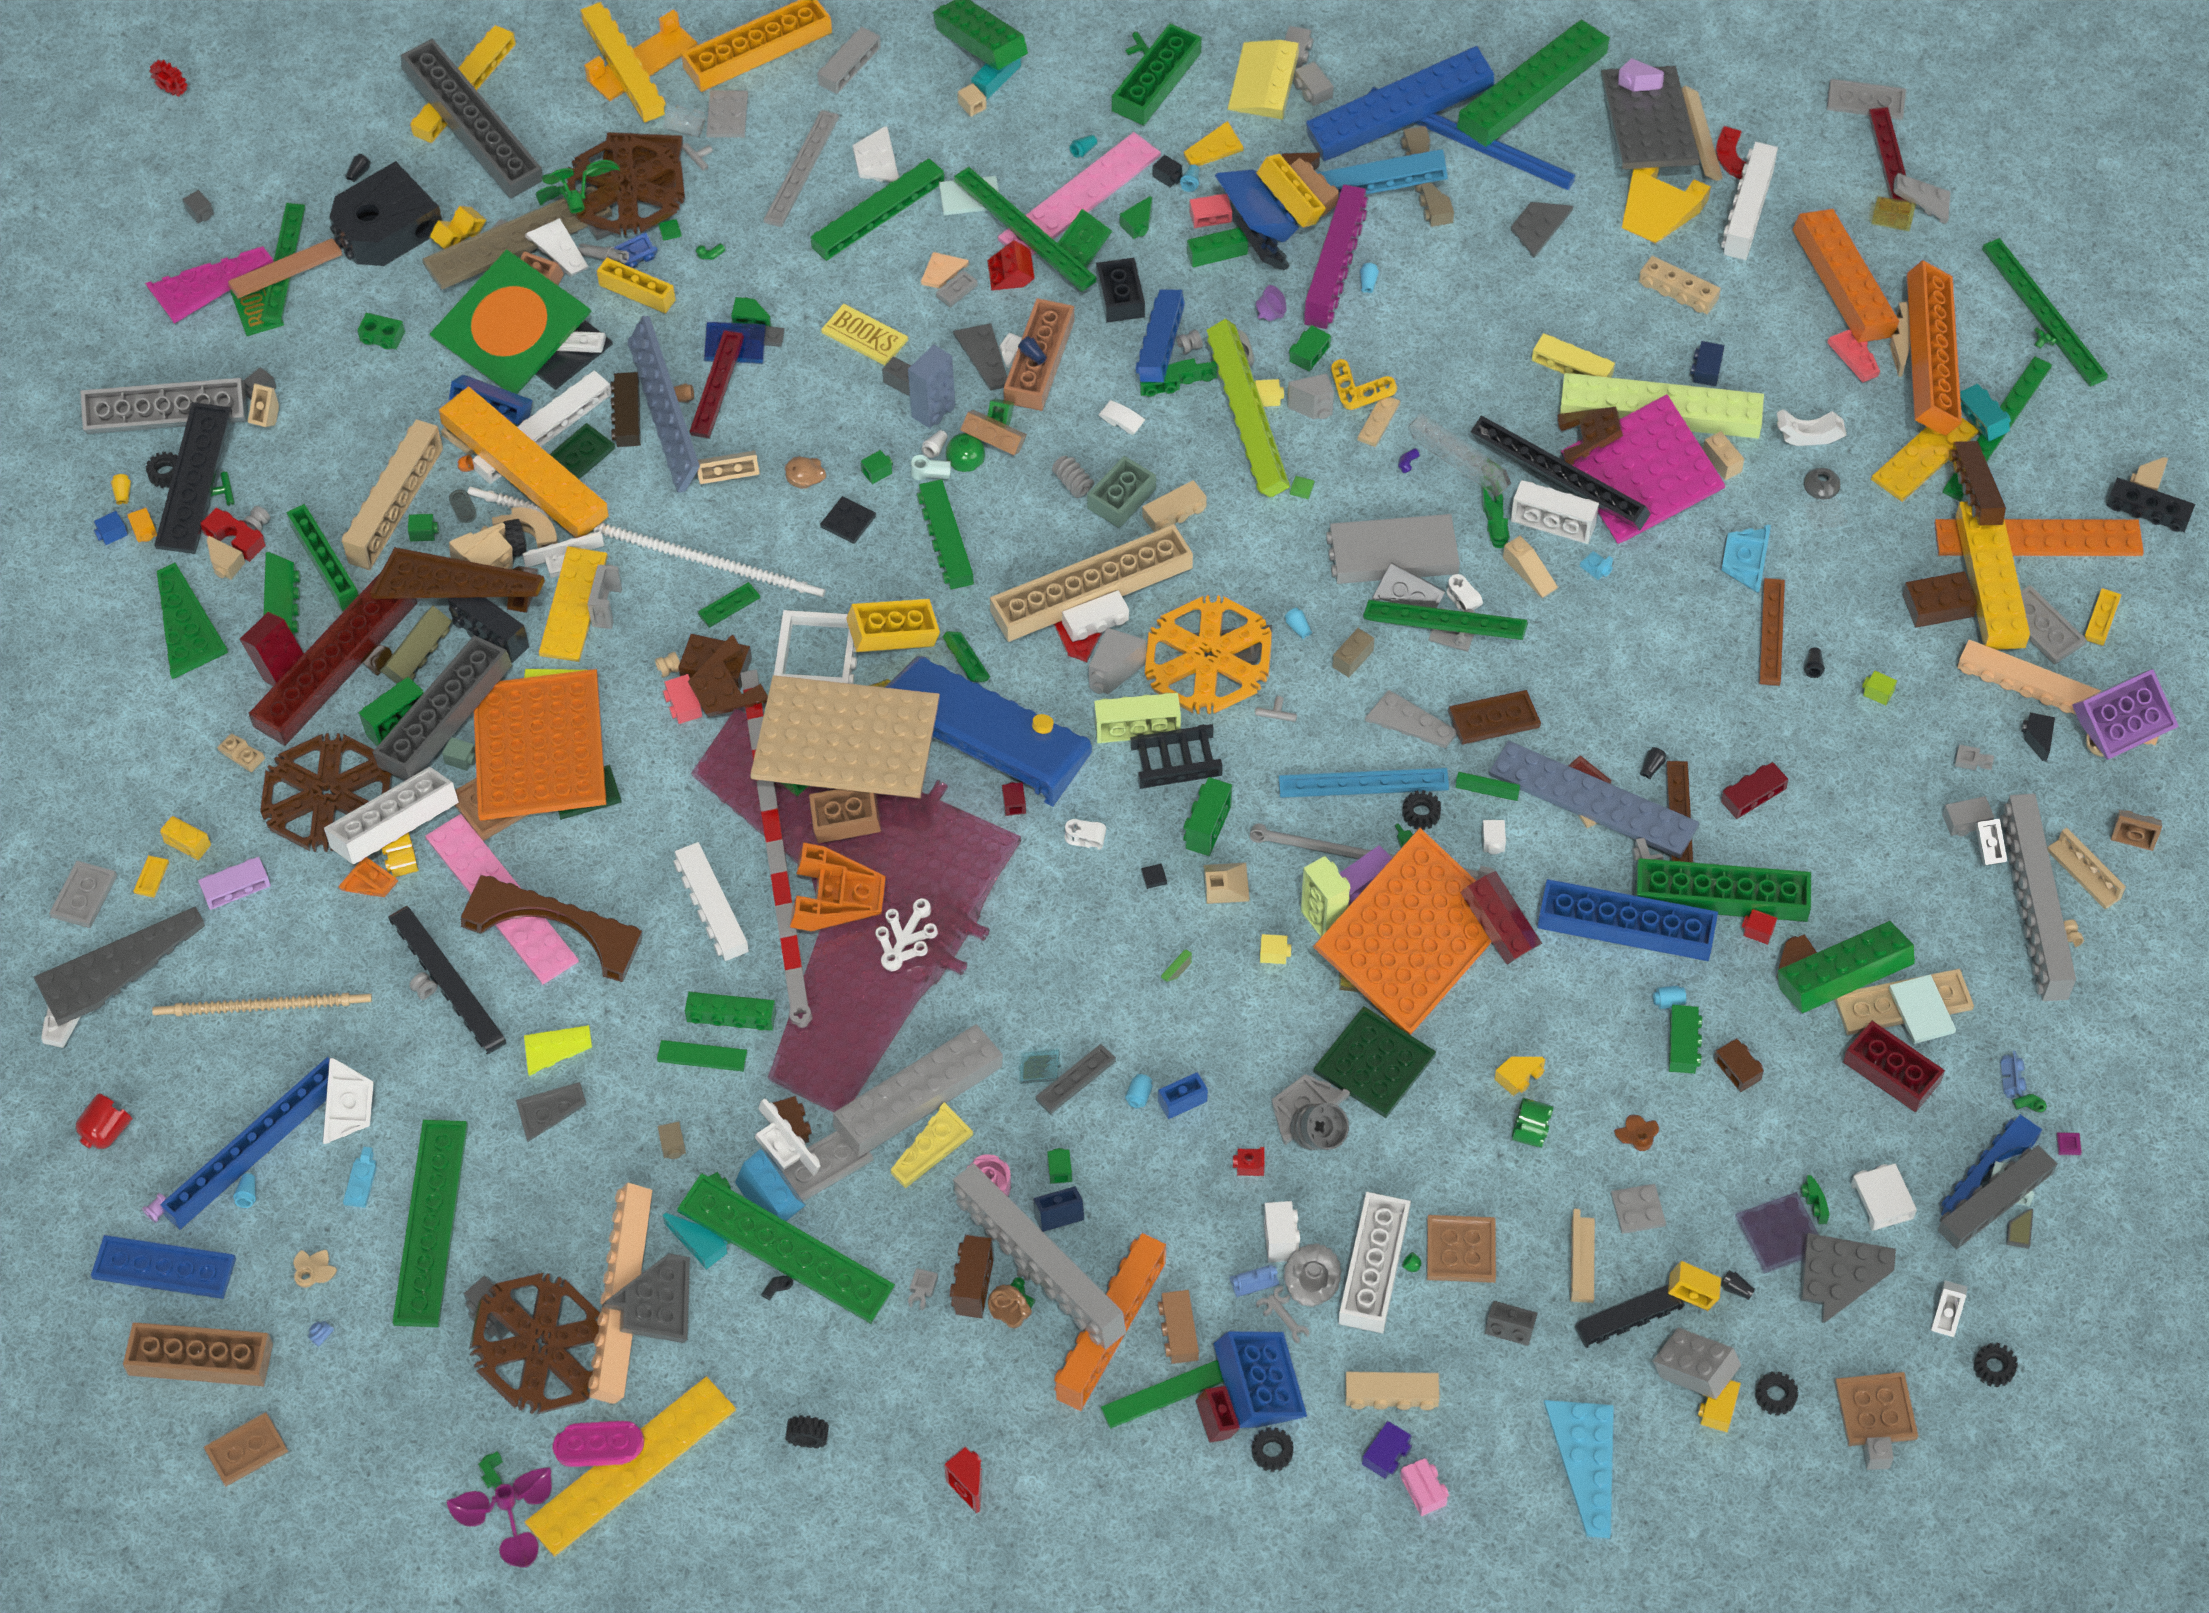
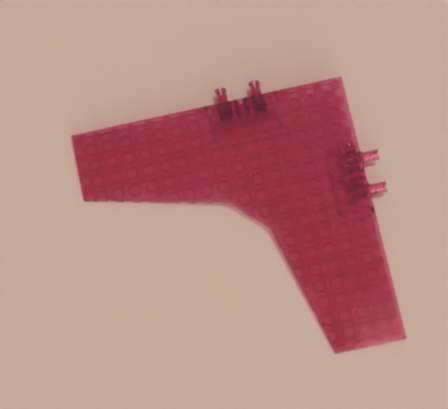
[691,709,1022,1112]

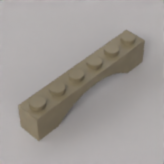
[1400,126,1454,227]

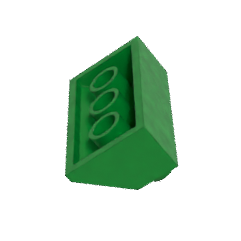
[263,552,301,637]

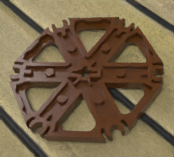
[567,136,685,235]
[260,733,393,852]
[469,1272,600,1415]

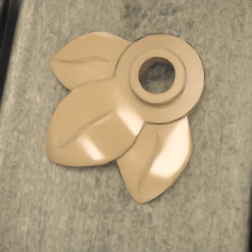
[293,1250,337,1288]

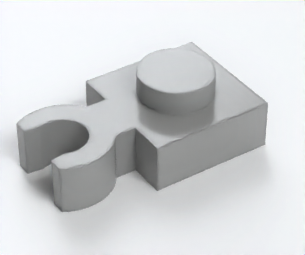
[908,1268,938,1310]

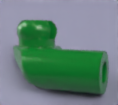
[696,243,726,260]
[2012,1094,2047,1113]
[1011,1277,1036,1308]

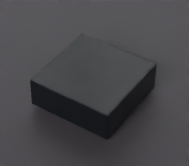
[1141,863,1167,889]

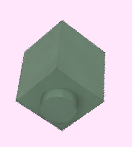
[442,737,476,771]

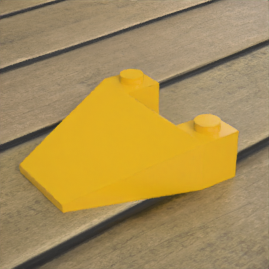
[1622,167,1711,243]

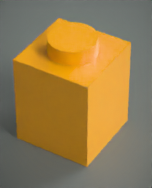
[127,508,157,543]

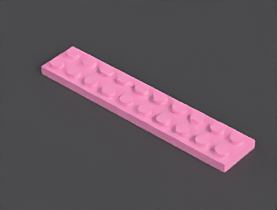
[998,132,1161,255]
[425,814,579,985]

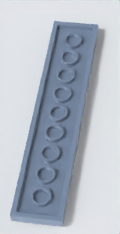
[628,316,700,493]
[1489,740,1699,858]

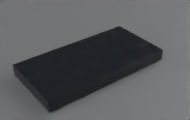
[535,320,613,390]

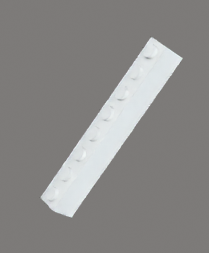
[472,370,612,484]

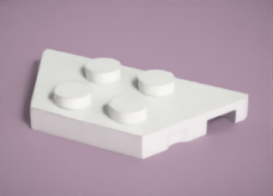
[853,126,899,182]
[323,1058,373,1144]

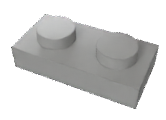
[936,270,978,308]

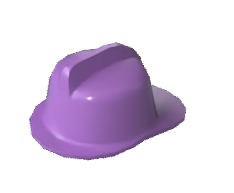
[1256,285,1287,321]

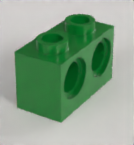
[357,312,405,350]

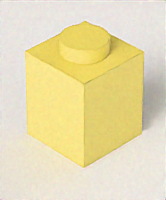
[1255,379,1284,407]
[1260,934,1291,964]

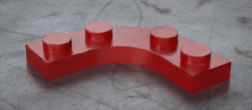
[1716,126,1747,179]

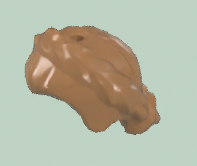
[785,456,826,489]
[988,1285,1032,1329]

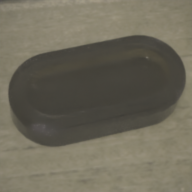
[449,489,477,523]

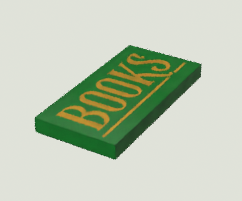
[230,286,284,337]

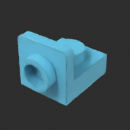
[1580,551,1613,580]

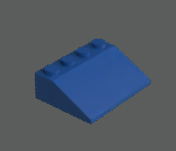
[1215,169,1299,243]
[1213,1331,1307,1428]

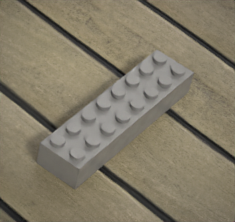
[80,378,248,434]
[833,1024,1003,1158]

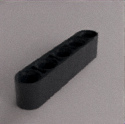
[1575,1285,1685,1348]

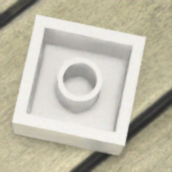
[1264,1201,1300,1263]

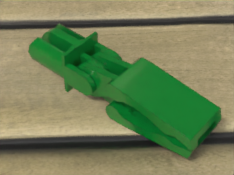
[1481,469,1510,549]

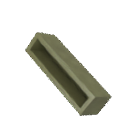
[380,606,452,684]

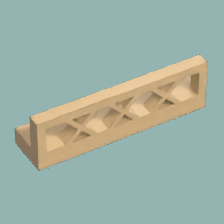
[2047,827,2126,910]
[1571,1209,1595,1303]

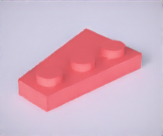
[1827,329,1880,382]

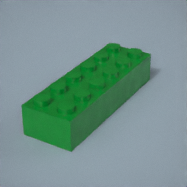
[932,0,1028,70]
[1111,23,1202,126]
[1778,921,1915,1014]

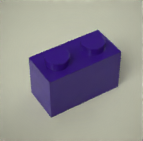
[1362,1421,1412,1479]

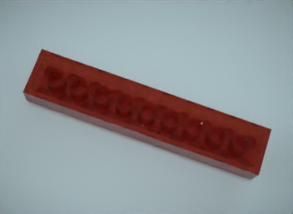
[248,572,417,746]

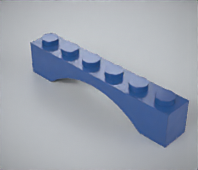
[1941,1114,2042,1216]

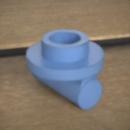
[308,1321,334,1347]

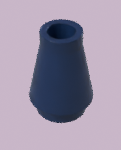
[1018,336,1047,365]

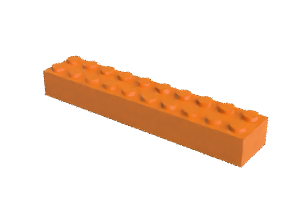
[1907,260,1962,436]

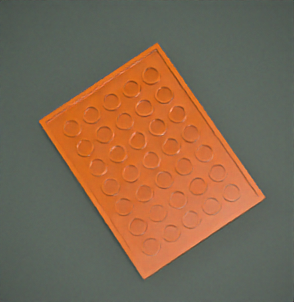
[474,669,606,821]
[1312,828,1492,1035]

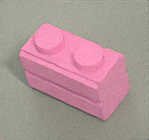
[1400,1458,1449,1516]

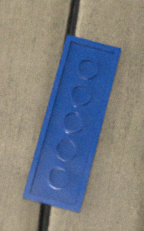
[91,1235,236,1299]

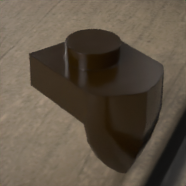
[361,645,392,676]

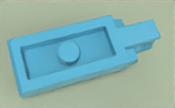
[343,1147,376,1208]

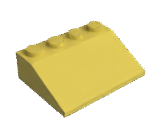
[1228,40,1299,120]

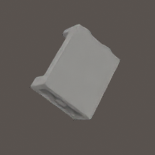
[587,564,622,629]

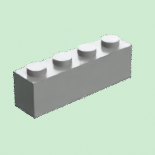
[817,27,881,94]

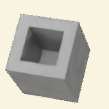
[1863,1437,1894,1470]

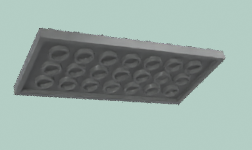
[1601,65,1700,169]

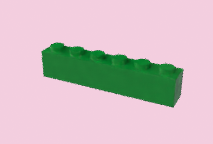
[916,479,974,590]
[286,504,361,611]

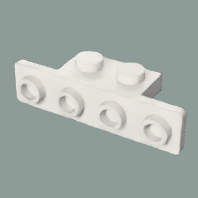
[523,532,604,578]
[755,1099,820,1176]

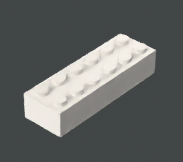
[1722,142,1778,260]
[324,767,459,864]
[1339,1192,1411,1333]

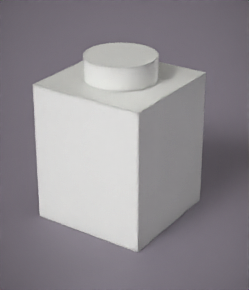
[1482,820,1506,854]

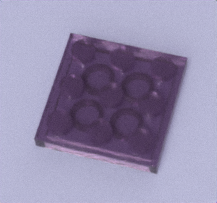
[1735,1192,1819,1274]

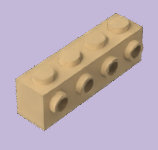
[1639,256,1721,315]

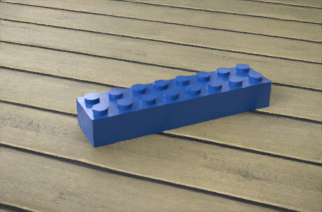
[1538,879,1718,961]

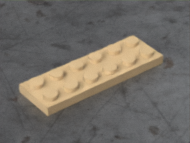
[1834,969,1974,1035]

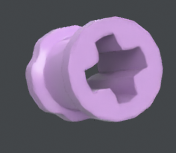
[142,1193,166,1223]

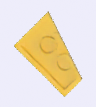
[1184,121,1244,166]

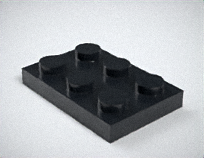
[1236,216,1290,270]

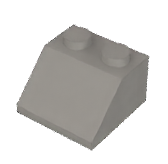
[1287,373,1334,419]

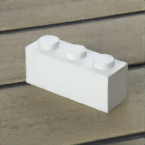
[1062,590,1129,642]

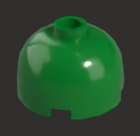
[945,433,985,472]

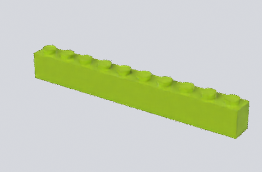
[1206,318,1290,498]

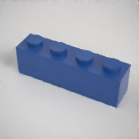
[449,375,533,425]

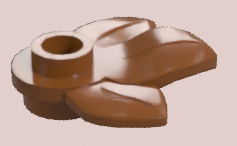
[1614,1114,1659,1151]

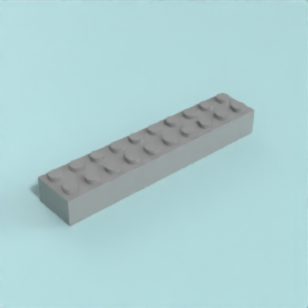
[2000,794,2076,1001]
[953,1163,1126,1350]

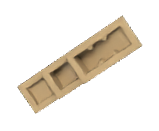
[1890,302,1910,377]

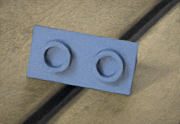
[2000,1050,2027,1098]
[1229,1264,1280,1298]

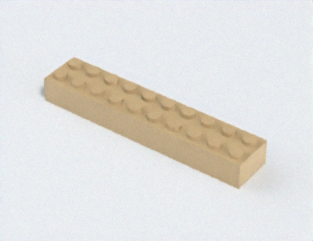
[990,524,1193,642]

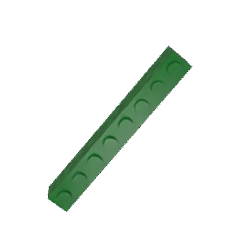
[810,158,945,261]

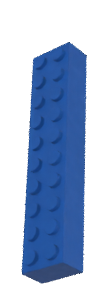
[1306,46,1494,161]

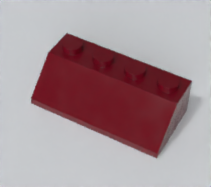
[1460,871,1542,965]

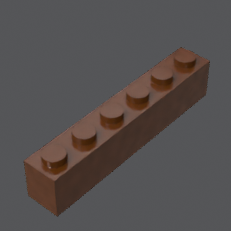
[1949,441,2006,526]

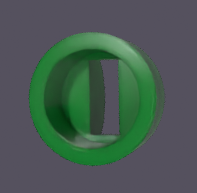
[1402,1252,1422,1272]

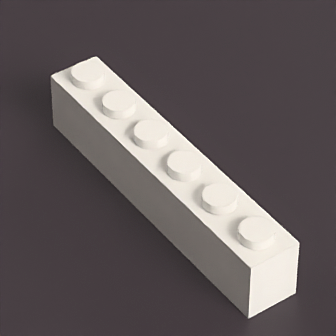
[673,842,749,961]

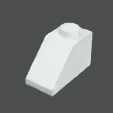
[1932,1280,1967,1337]

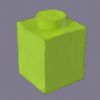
[1862,670,1897,706]

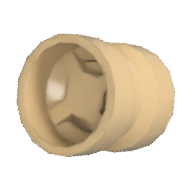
[655,652,680,678]
[2064,920,2084,947]

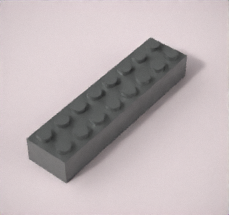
[373,635,512,781]

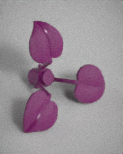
[447,1467,552,1568]

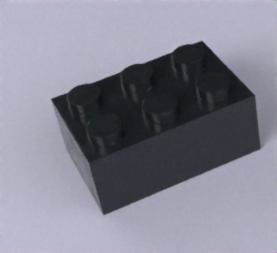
[1096,257,1145,323]

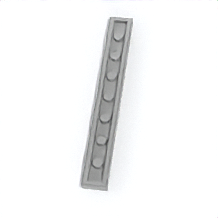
[764,110,839,228]

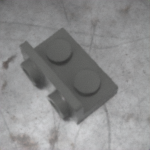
[1485,1301,1538,1346]

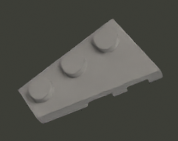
[1894,173,1950,224]

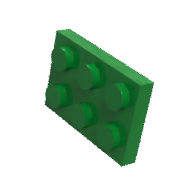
[1058,209,1113,268]

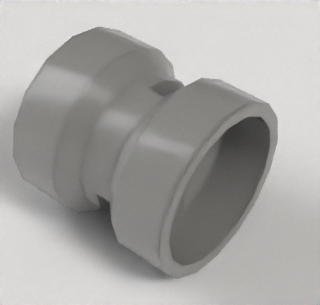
[1177,329,1203,355]
[243,506,271,531]

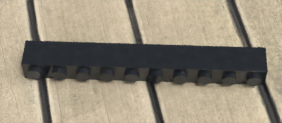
[1470,415,1651,531]

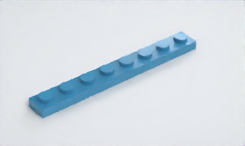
[1279,768,1449,798]

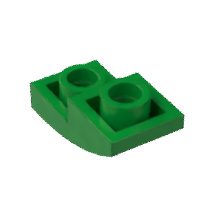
[1801,1175,1830,1224]

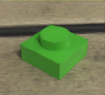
[1290,476,1315,499]

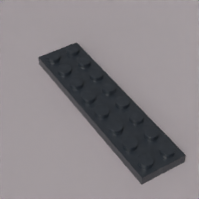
[154,402,233,554]

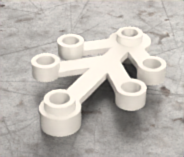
[876,898,938,971]

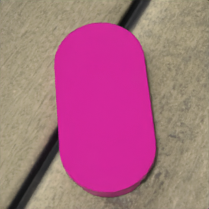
[552,1421,644,1467]

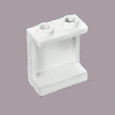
[1851,1164,1917,1231]

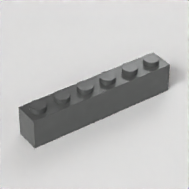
[1938,1145,2058,1250]

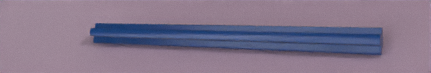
[1368,86,1576,190]

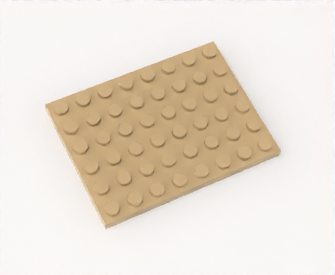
[751,675,940,798]

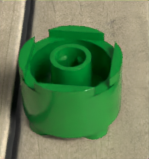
[1512,1097,1554,1148]

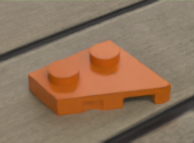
[338,857,398,897]

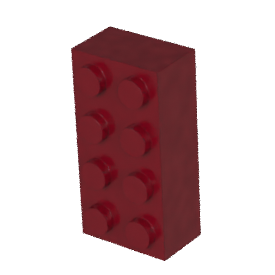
[1843,1020,1945,1113]

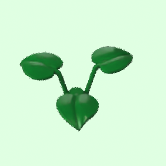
[536,160,620,213]

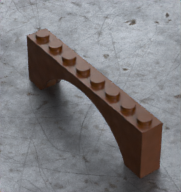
[461,875,642,982]

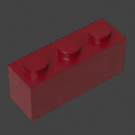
[1721,762,1789,819]

